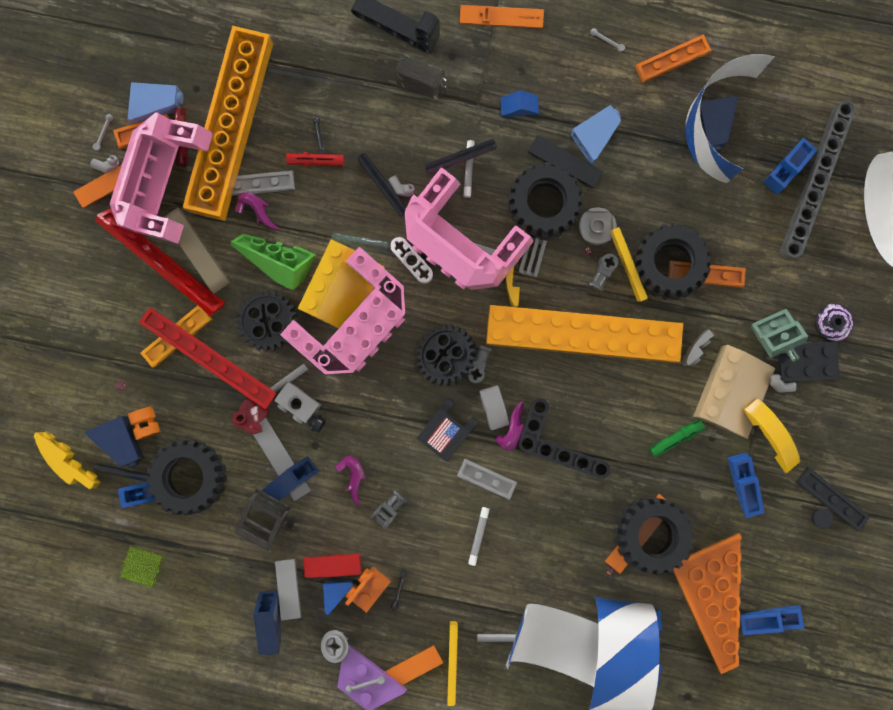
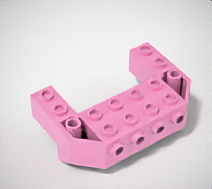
[110,113,213,244]
[405,167,534,290]
[280,247,405,374]

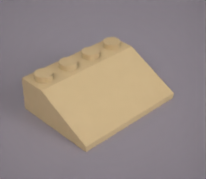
[693,345,775,439]

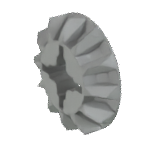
[321,630,350,663]

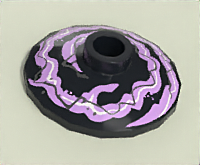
[815,304,854,342]

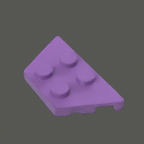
[337,643,407,710]

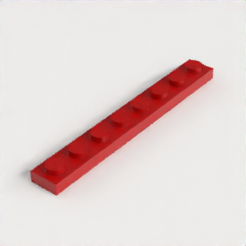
[95,208,225,316]
[139,307,278,409]

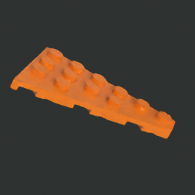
[673,533,742,674]

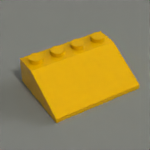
[298,239,385,329]

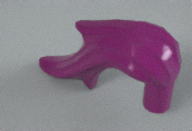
[235,192,279,229]
[496,402,524,451]
[335,455,366,507]

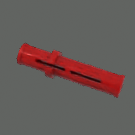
[286,152,344,167]

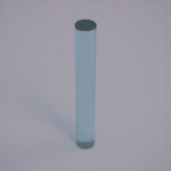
[332,233,389,250]

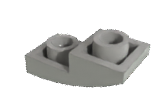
[682,330,714,366]
[479,385,509,430]

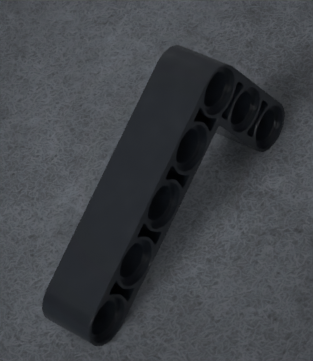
[351,0,440,54]
[518,398,610,479]

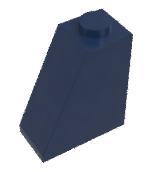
[700,96,738,152]
[85,416,145,469]
[259,456,319,509]
[253,591,281,655]

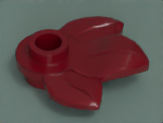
[232,398,269,434]

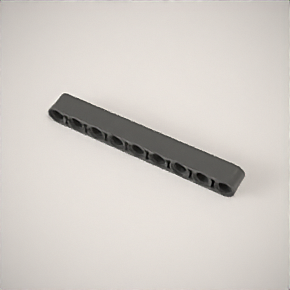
[780,101,855,261]

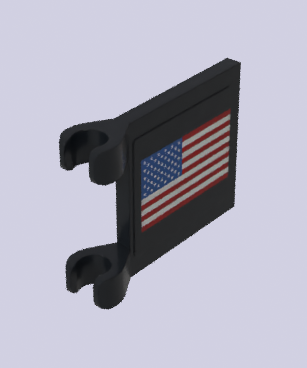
[417,398,478,462]

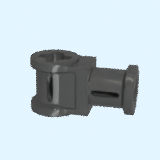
[588,254,618,292]
[467,345,492,384]
[369,490,408,530]

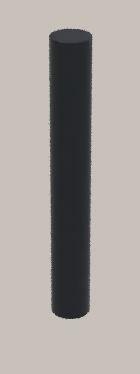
[93,463,150,481]

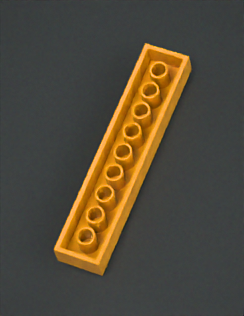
[183,26,273,221]
[486,305,683,363]

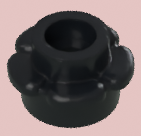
[309,415,326,433]

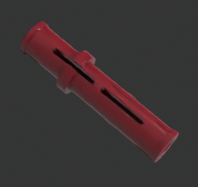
[173,108,189,166]

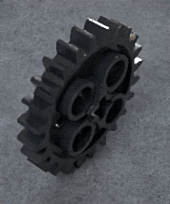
[235,289,298,352]
[415,324,477,386]

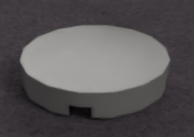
[578,207,617,246]

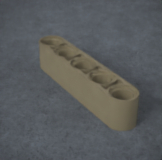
[163,208,230,294]

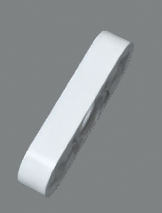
[391,237,433,284]

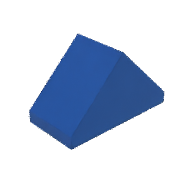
[500,90,539,117]
[118,483,156,508]
[323,579,355,615]

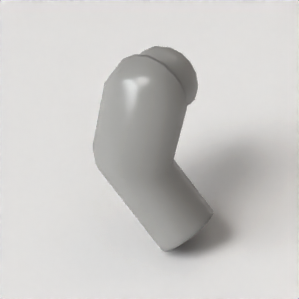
[90,155,119,173]
[388,175,415,197]
[770,374,796,393]

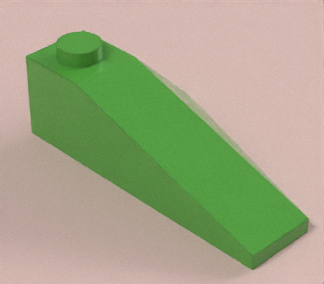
[231,234,316,290]

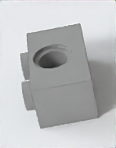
[274,382,322,424]

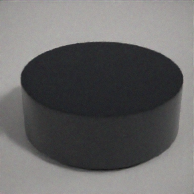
[811,508,833,529]

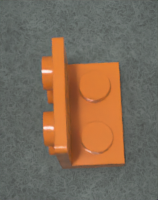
[345,566,391,613]

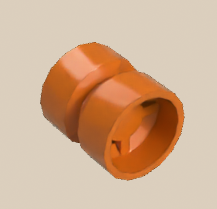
[128,407,161,440]

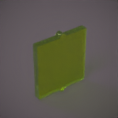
[120,546,163,587]

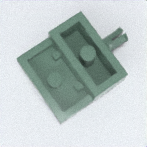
[751,309,808,362]

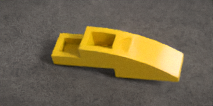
[34,431,101,489]

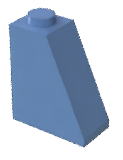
[128,82,184,124]
[570,105,621,165]

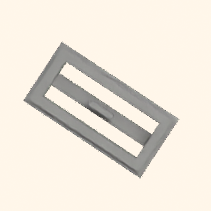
[518,236,547,278]

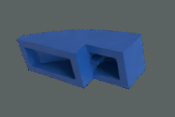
[762,138,817,195]
[727,452,765,518]
[740,605,804,635]

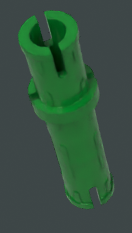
[649,419,705,458]

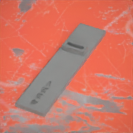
[253,418,311,501]

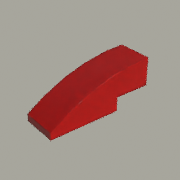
[303,552,362,578]

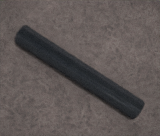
[425,139,497,175]
[358,153,406,217]

